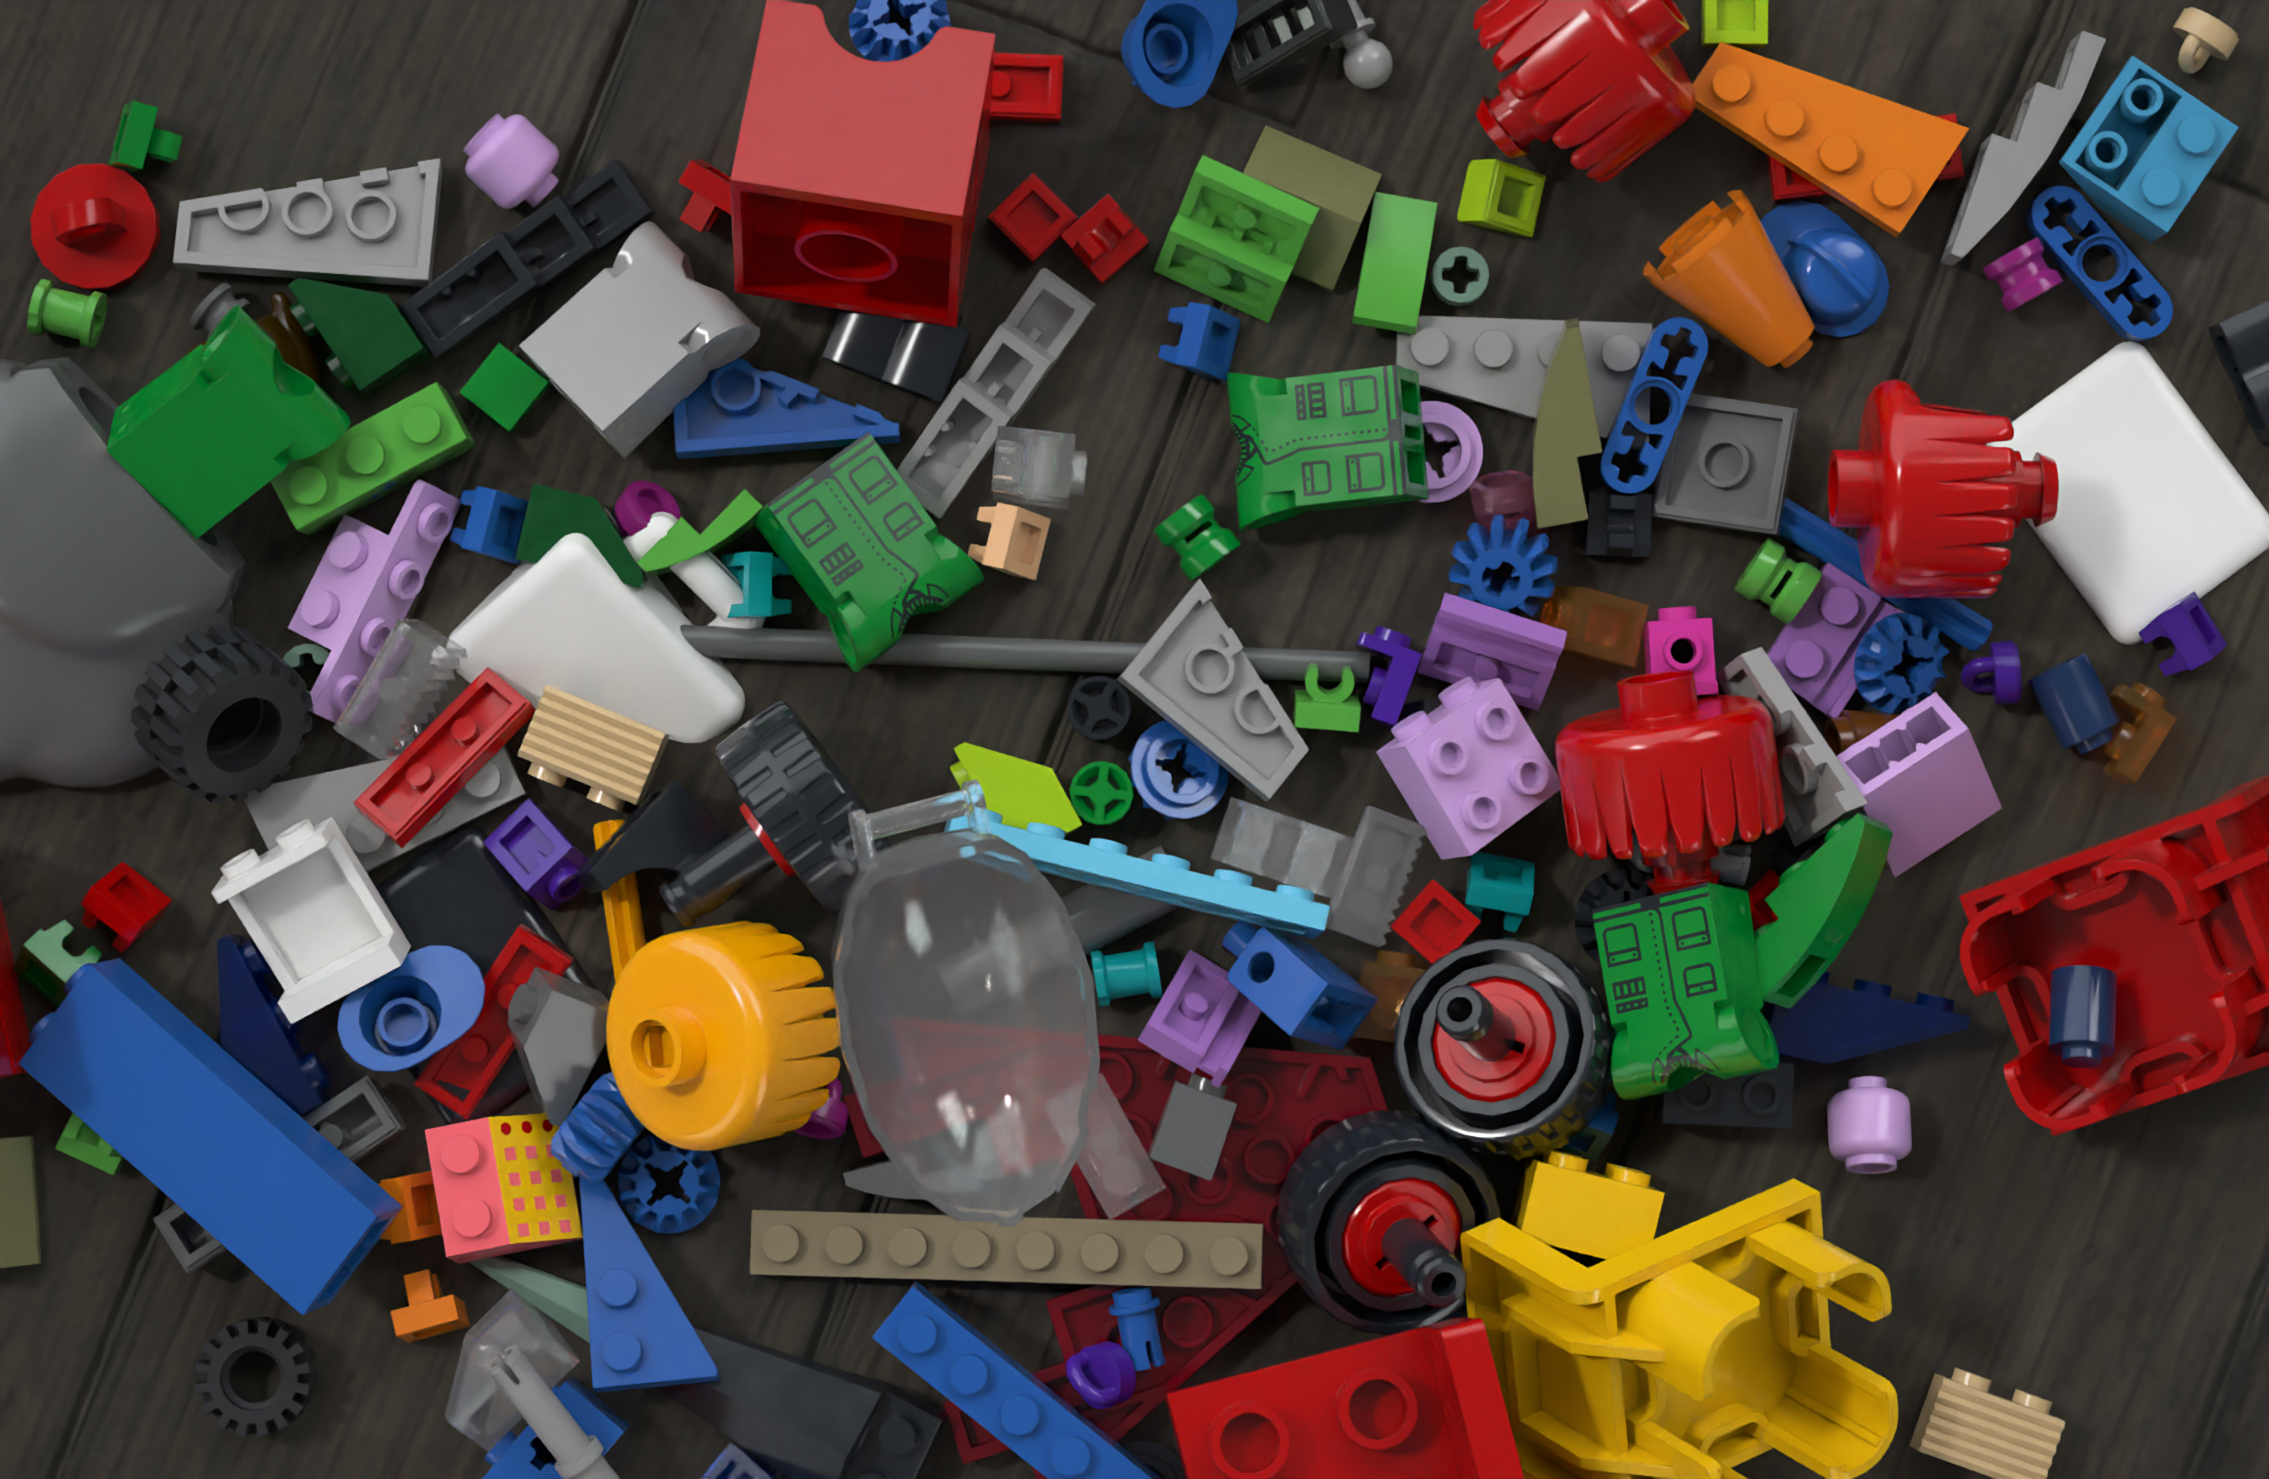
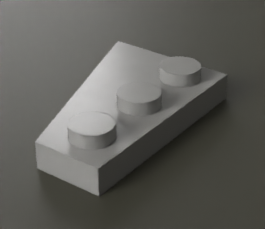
[1117,579,1309,801]

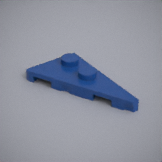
[673,358,900,459]
[579,1176,720,1393]

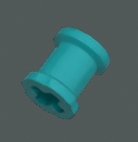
[1091,941,1163,1007]

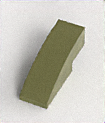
[1532,318,1602,529]

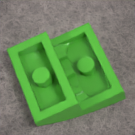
[1153,155,1319,323]

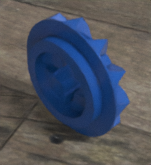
[849,0,951,62]
[1854,613,1950,715]
[1128,720,1228,820]
[618,1134,720,1233]

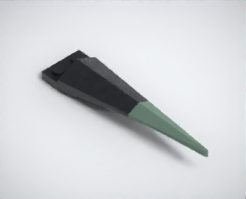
[469,1256,948,1479]

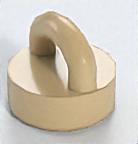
[2173,7,2239,74]

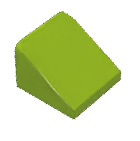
[1457,159,1546,237]

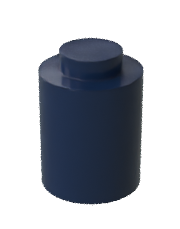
[2028,652,2120,755]
[2049,965,2117,1068]

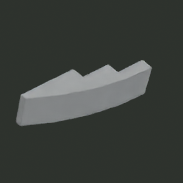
[1940,31,2106,266]
[897,268,1096,519]

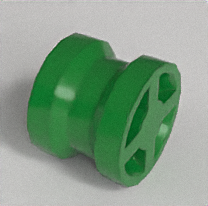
[1070,761,1133,826]

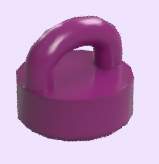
[614,480,681,538]
[792,1078,849,1139]

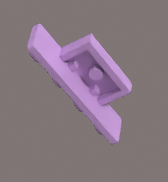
[288,479,461,728]

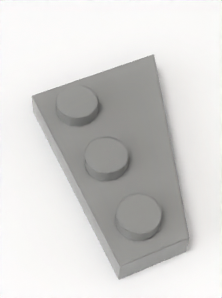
[1716,647,1868,847]

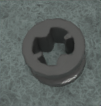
[189,282,252,340]

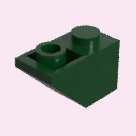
[288,278,432,397]
[516,484,648,589]

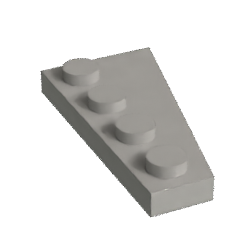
[173,158,443,287]
[1395,316,1652,450]
[244,745,528,873]

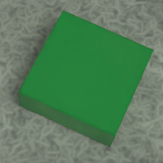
[459,343,551,434]

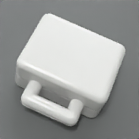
[1986,341,2269,645]
[444,508,766,743]

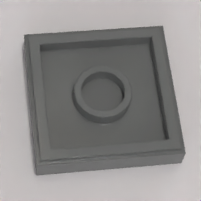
[1652,393,1801,537]

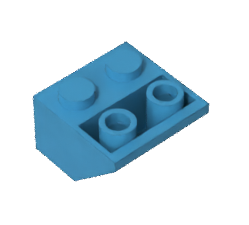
[2059,55,2239,243]

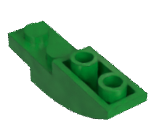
[1754,813,1893,1009]

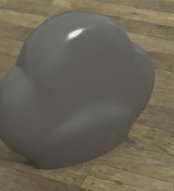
[0,357,246,788]

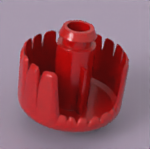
[1473,0,1696,182]
[1827,379,2059,598]
[1555,670,1786,895]

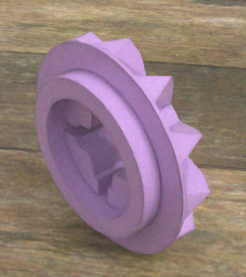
[1418,401,1483,503]

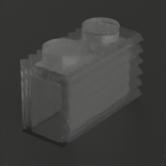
[333,618,468,759]
[1325,806,1427,947]

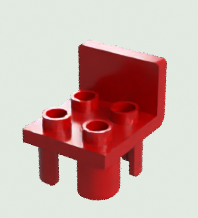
[1959,775,2269,1136]
[1164,1317,1524,1479]

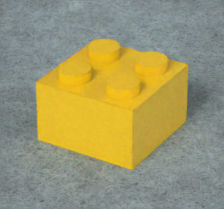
[1510,1149,1665,1260]

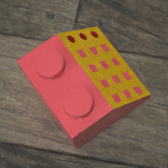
[425,1113,583,1264]

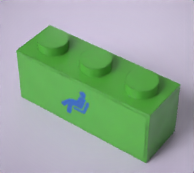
[270,382,477,536]

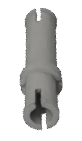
[485,1344,620,1479]

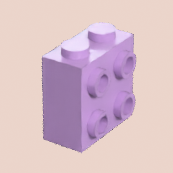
[1376,677,1560,860]
[1836,692,2002,877]

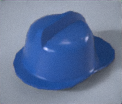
[1121,0,1238,109]
[1761,201,1890,337]
[337,945,485,1073]

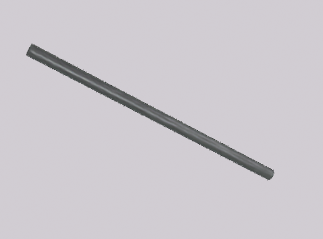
[680,625,1370,684]

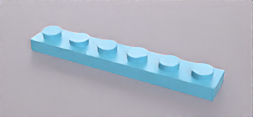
[940,807,1330,939]

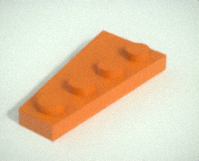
[1692,42,1970,238]

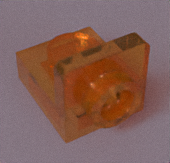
[1540,586,1649,667]
[2103,682,2177,786]
[1352,950,1427,1042]

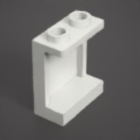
[211,817,411,1024]

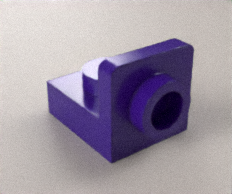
[1355,626,1422,728]
[483,798,589,910]

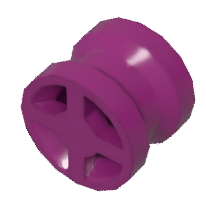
[1982,237,2063,313]

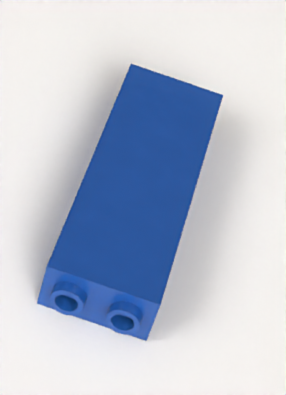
[18,958,403,1315]

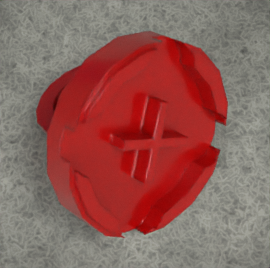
[30,163,161,292]

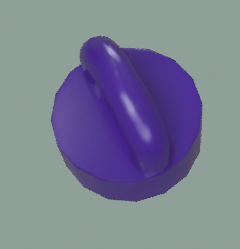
[1960,640,2022,706]
[1065,1341,1136,1409]

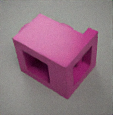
[1643,606,1719,696]

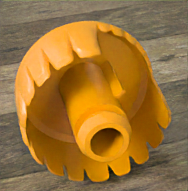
[606,921,843,1151]

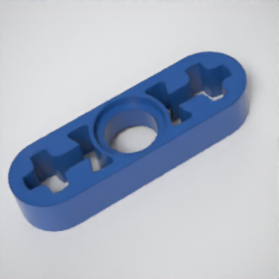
[2026,186,2173,342]
[1597,317,1708,494]

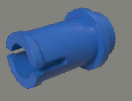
[1108,1286,1166,1371]

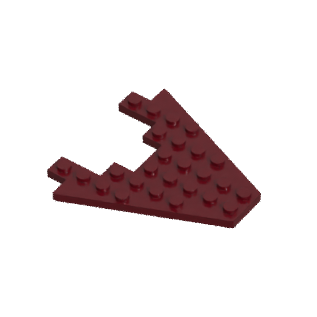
[843,1016,1388,1479]

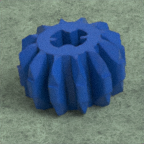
[1448,513,1558,617]
[551,1072,645,1184]

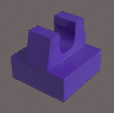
[2139,591,2227,676]

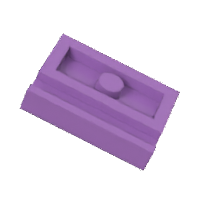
[1766,562,1905,718]
[1417,593,1567,711]
[1138,950,1261,1088]

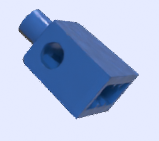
[1222,921,1378,1050]

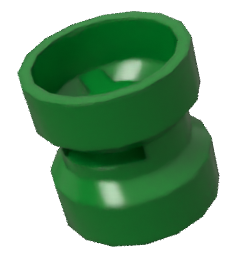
[1153,494,1241,582]

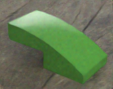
[1352,192,1437,334]
[637,489,764,576]

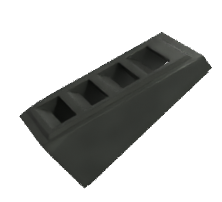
[1224,0,1357,86]

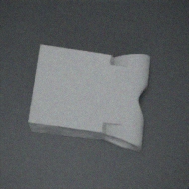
[519,221,760,458]

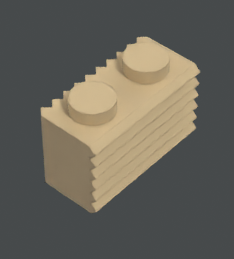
[517,685,670,812]
[1910,1367,2065,1479]

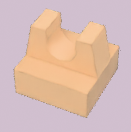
[968,502,1051,581]

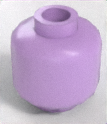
[463,113,559,209]
[1827,1076,1912,1174]

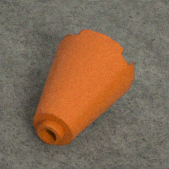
[1643,190,1815,368]

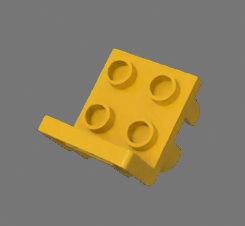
[1460,1178,1898,1479]

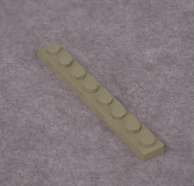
[750,1210,1265,1289]

